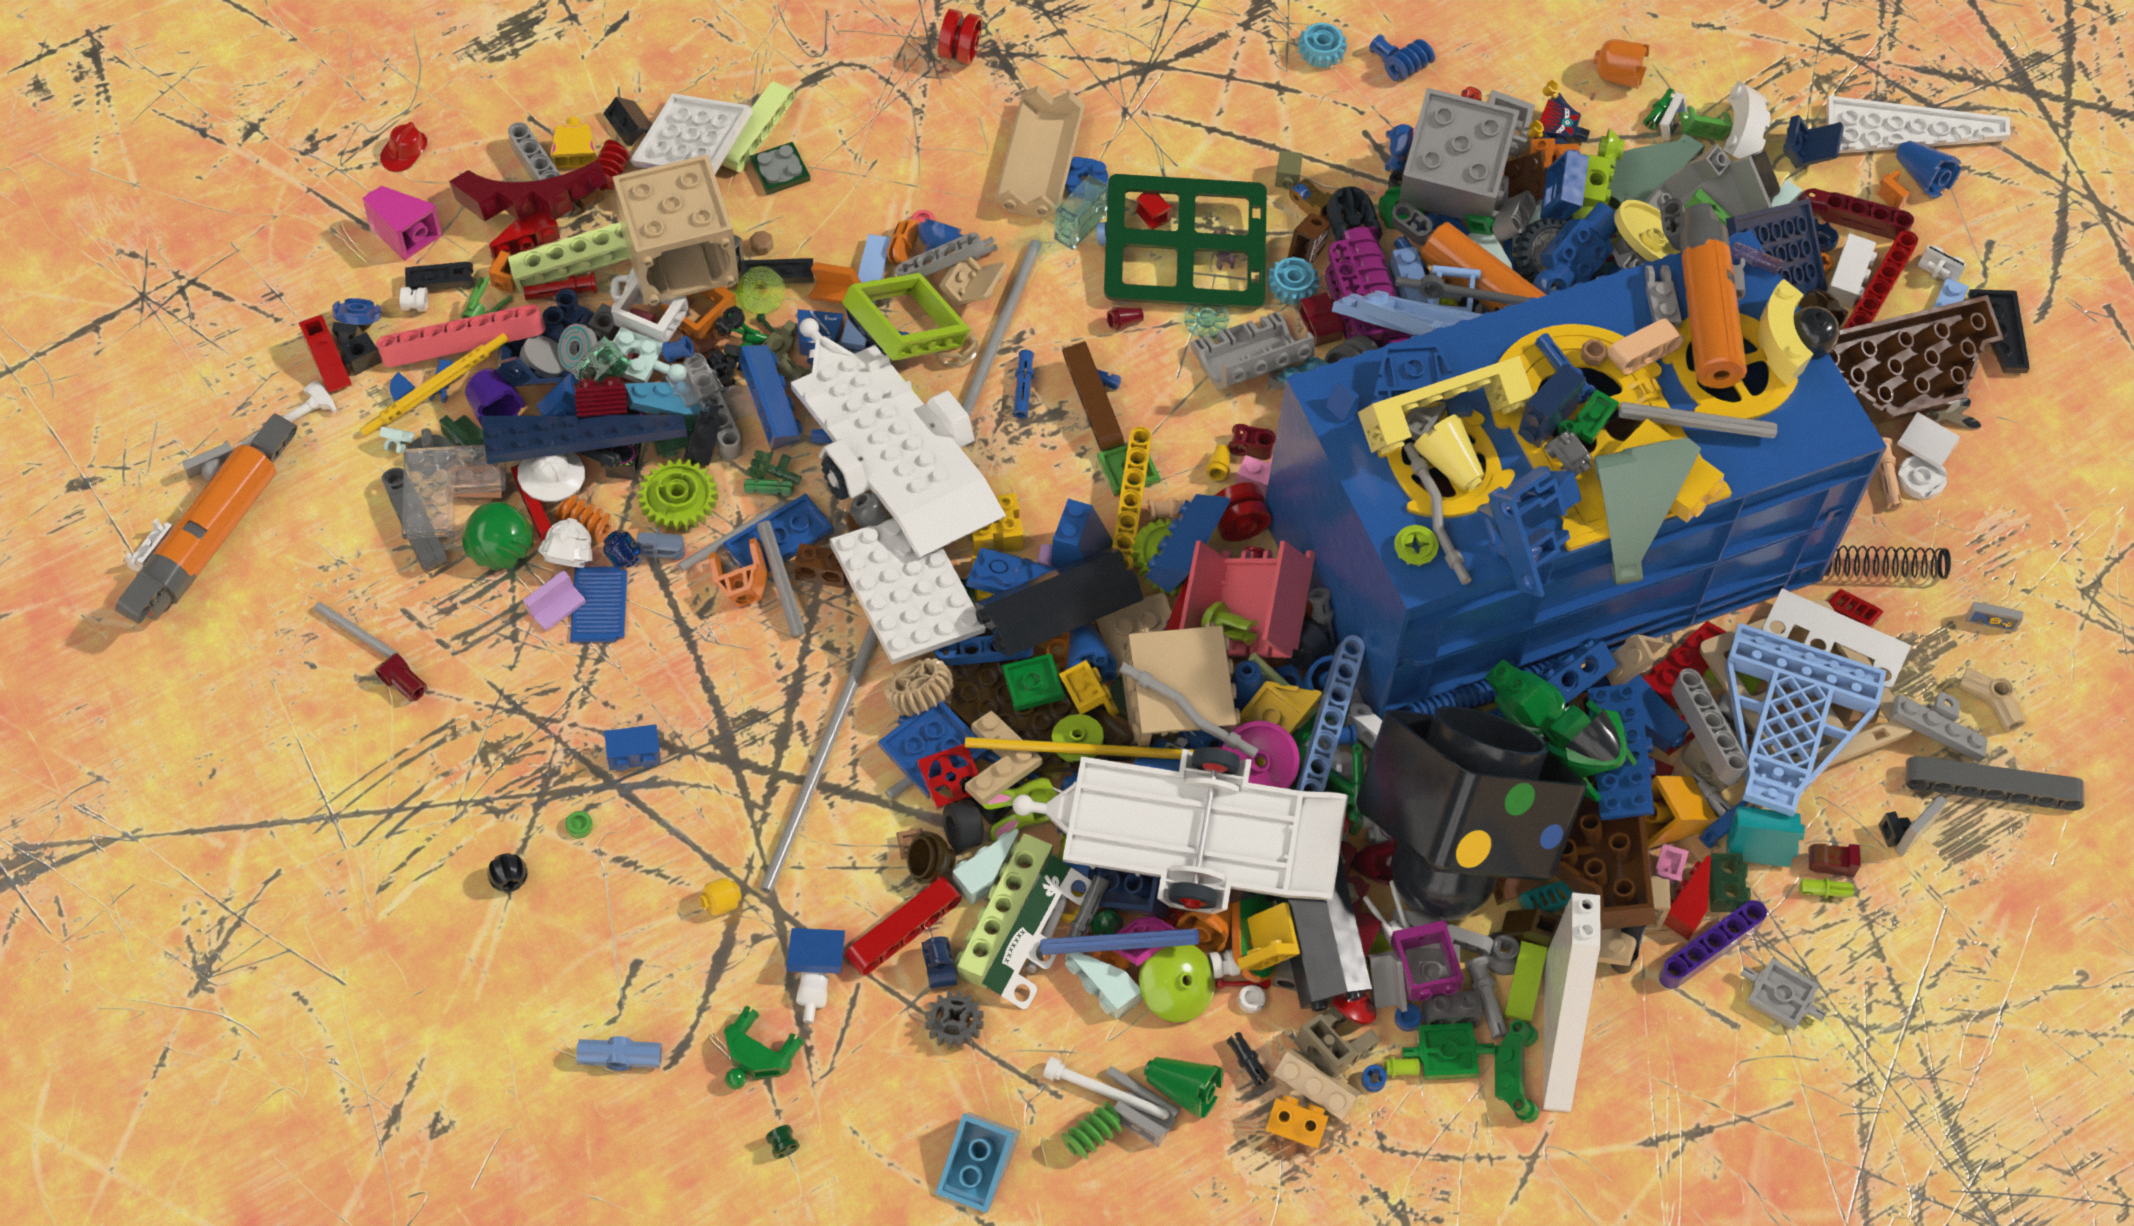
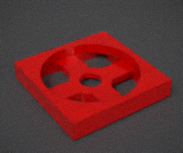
[917,743,979,810]

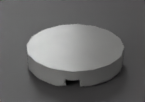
[521,335,566,378]

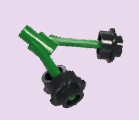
[707,306,769,370]

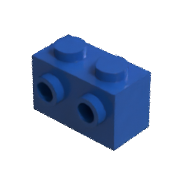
[604,724,662,771]

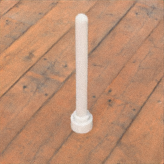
[1043,1056,1169,1120]

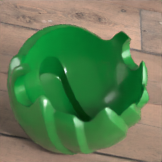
[462,502,533,570]

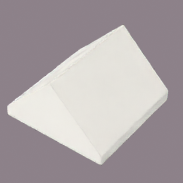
[1897,412,1960,469]

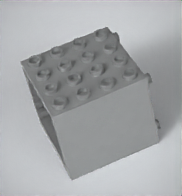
[1399,88,1523,220]

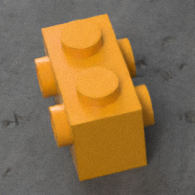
[1265,1094,1329,1149]

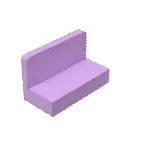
[523,570,586,631]

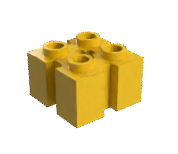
[971,493,1024,556]

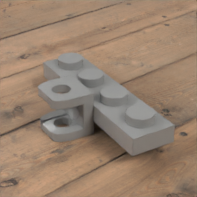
[1891,692,1987,762]

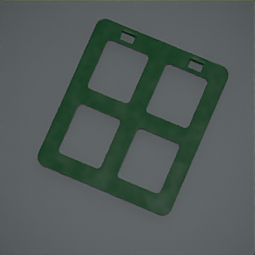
[1104,174,1267,309]

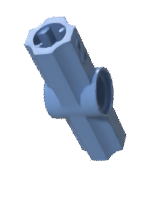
[576,1036,662,1071]

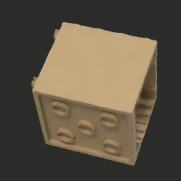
[613,154,739,305]
[1122,622,1240,764]

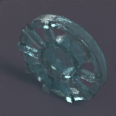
[1184,305,1229,339]

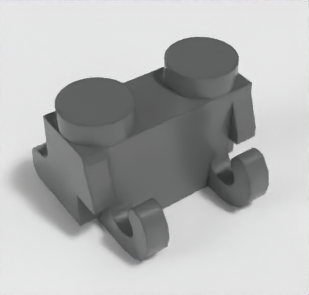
[1544,429,1593,477]

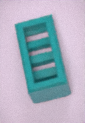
[1518,881,1572,913]

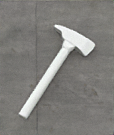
[234,380,337,449]

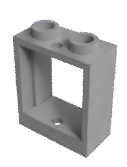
[1486,90,1535,158]

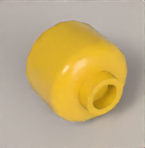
[699,878,741,916]

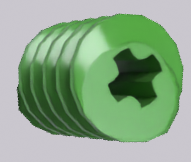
[1061,1101,1122,1160]

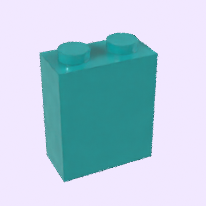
[1726,806,1805,867]

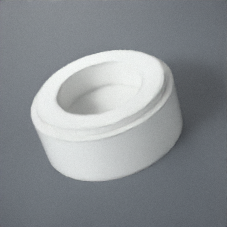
[1238,985,1266,1014]

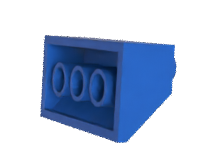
[739,345,803,451]
[1145,494,1231,593]

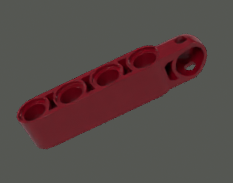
[1798,188,1914,240]

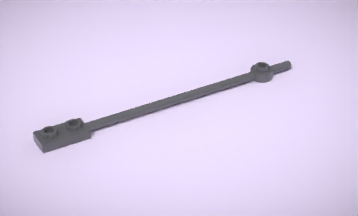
[1395,275,1530,305]

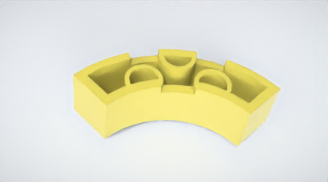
[1758,279,1813,386]

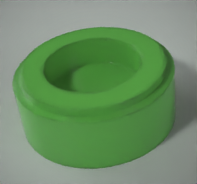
[565,811,593,839]

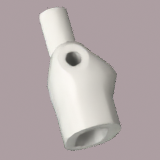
[796,972,829,1024]

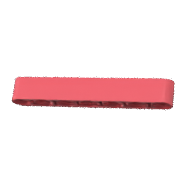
[376,304,546,367]

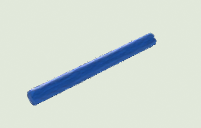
[1040,928,1199,955]

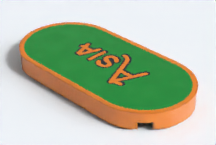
[1231,893,1277,983]

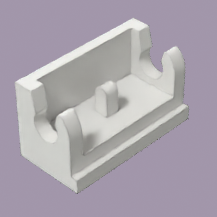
[125,518,173,572]

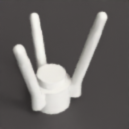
[1363,880,1411,947]

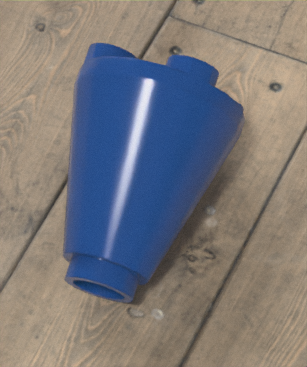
[1066,622,1117,683]

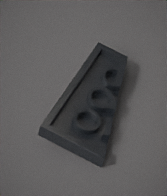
[1967,289,2030,374]

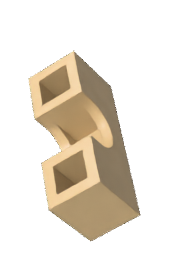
[1273,1048,1363,1120]

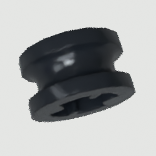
[1388,170,1404,189]

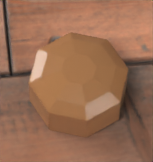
[750,231,773,255]
[1581,339,1607,366]

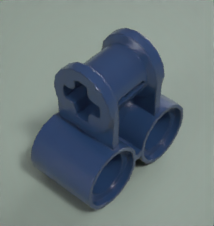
[543,289,595,328]
[921,936,957,991]

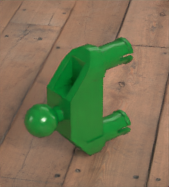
[723,1006,804,1090]

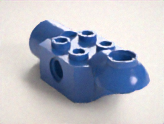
[1533,202,1618,295]

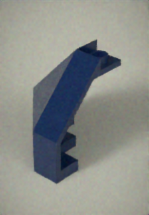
[496,323,606,387]

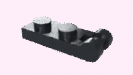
[405,262,474,290]

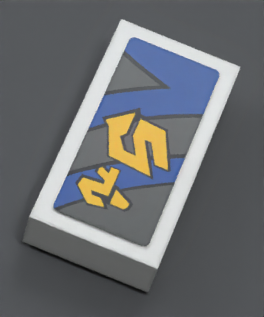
[1660,93,1687,142]

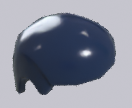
[1814,218,1839,252]

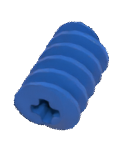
[1384,39,1435,81]

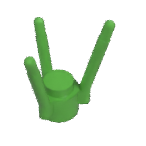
[461,277,512,319]

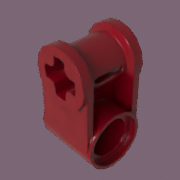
[1228,424,1276,460]

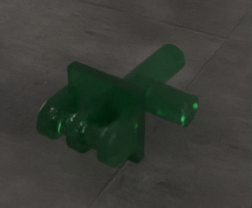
[747,450,802,486]

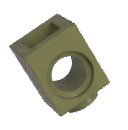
[1275,151,1303,189]

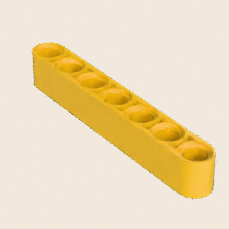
[1112,426,1152,570]

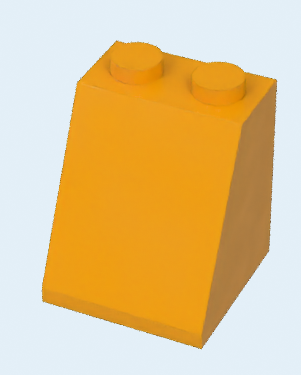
[1645,776,1717,849]

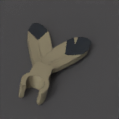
[1925,398,1981,430]

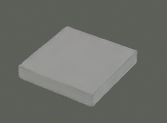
[1895,796,1948,857]

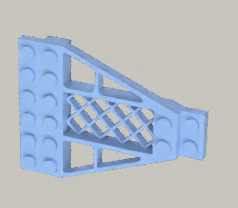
[1332,291,1481,335]
[1725,623,1887,817]

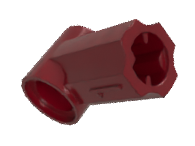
[375,653,427,702]

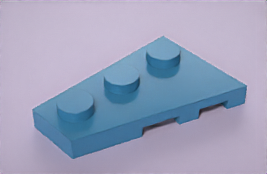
[625,381,702,419]

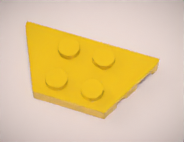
[1237,681,1323,767]

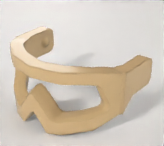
[933,334,978,368]

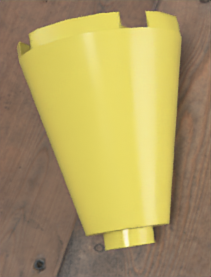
[1414,414,1485,491]

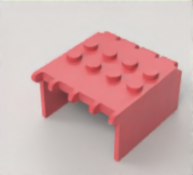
[1179,541,1315,658]

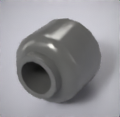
[850,493,887,529]

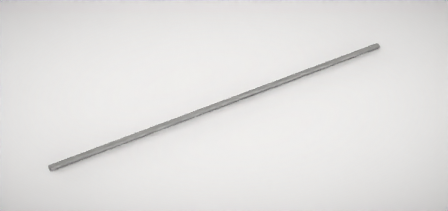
[760,240,1042,894]

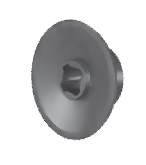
[1480,931,1520,975]

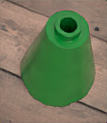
[1144,1057,1224,1119]

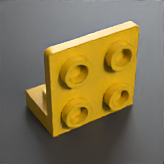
[1059,660,1119,721]
[1237,903,1300,970]

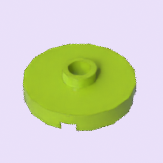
[1052,714,1104,762]

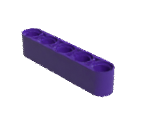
[1659,900,1767,989]

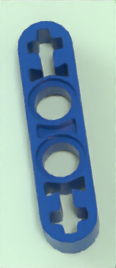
[934,635,1035,666]

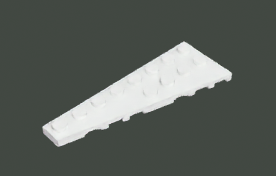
[1827,96,2010,153]

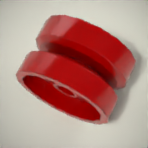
[938,8,982,65]
[1214,482,1272,542]

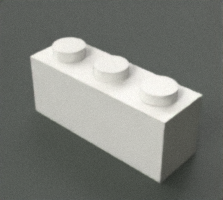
[1827,233,1877,308]

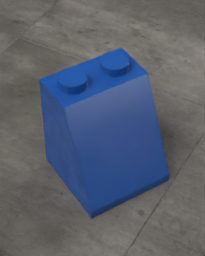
[1051,498,1113,569]

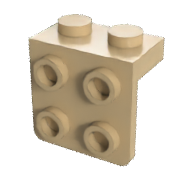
[939,257,1007,306]
[1606,634,1664,686]

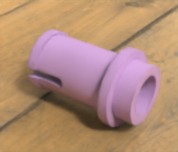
[1035,544,1052,567]

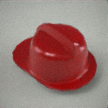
[380,121,427,172]

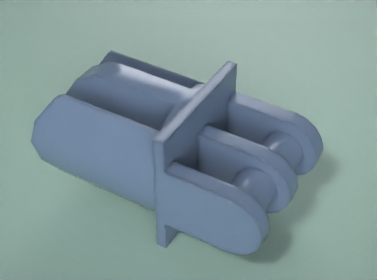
[637,528,685,563]

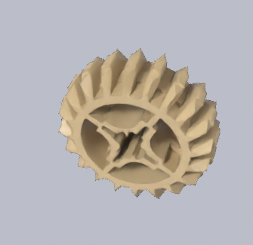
[884,658,953,716]

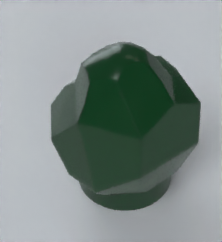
[1090,909,1123,935]

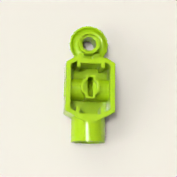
[1571,128,1625,219]

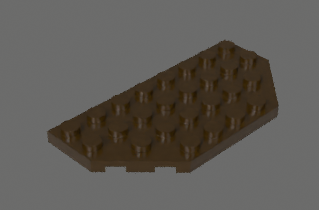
[951,628,1134,773]

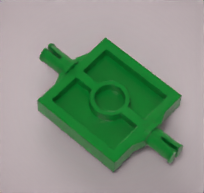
[1401,1023,1495,1080]

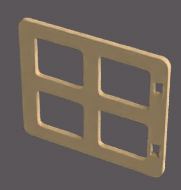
[1699,599,1913,772]

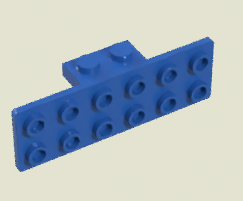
[1587,682,1656,820]

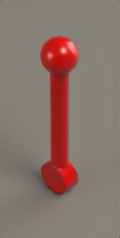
[1215,978,1271,990]

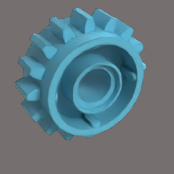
[1297,23,1347,67]
[1267,257,1320,305]

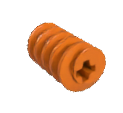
[555,494,611,543]

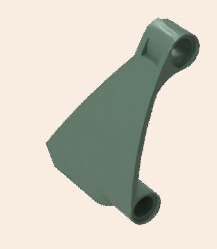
[1607,134,1705,209]
[1594,437,1701,585]

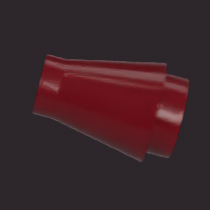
[1107,307,1144,331]

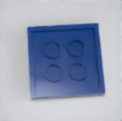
[878,702,988,799]

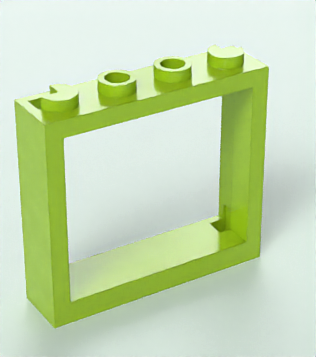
[842,273,971,361]

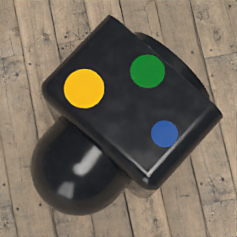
[1356,706,1588,921]

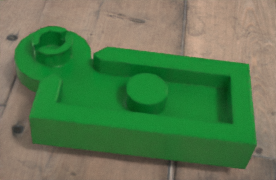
[1557,389,1619,444]

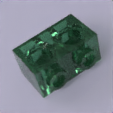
[570,336,632,382]
[1709,853,1751,912]

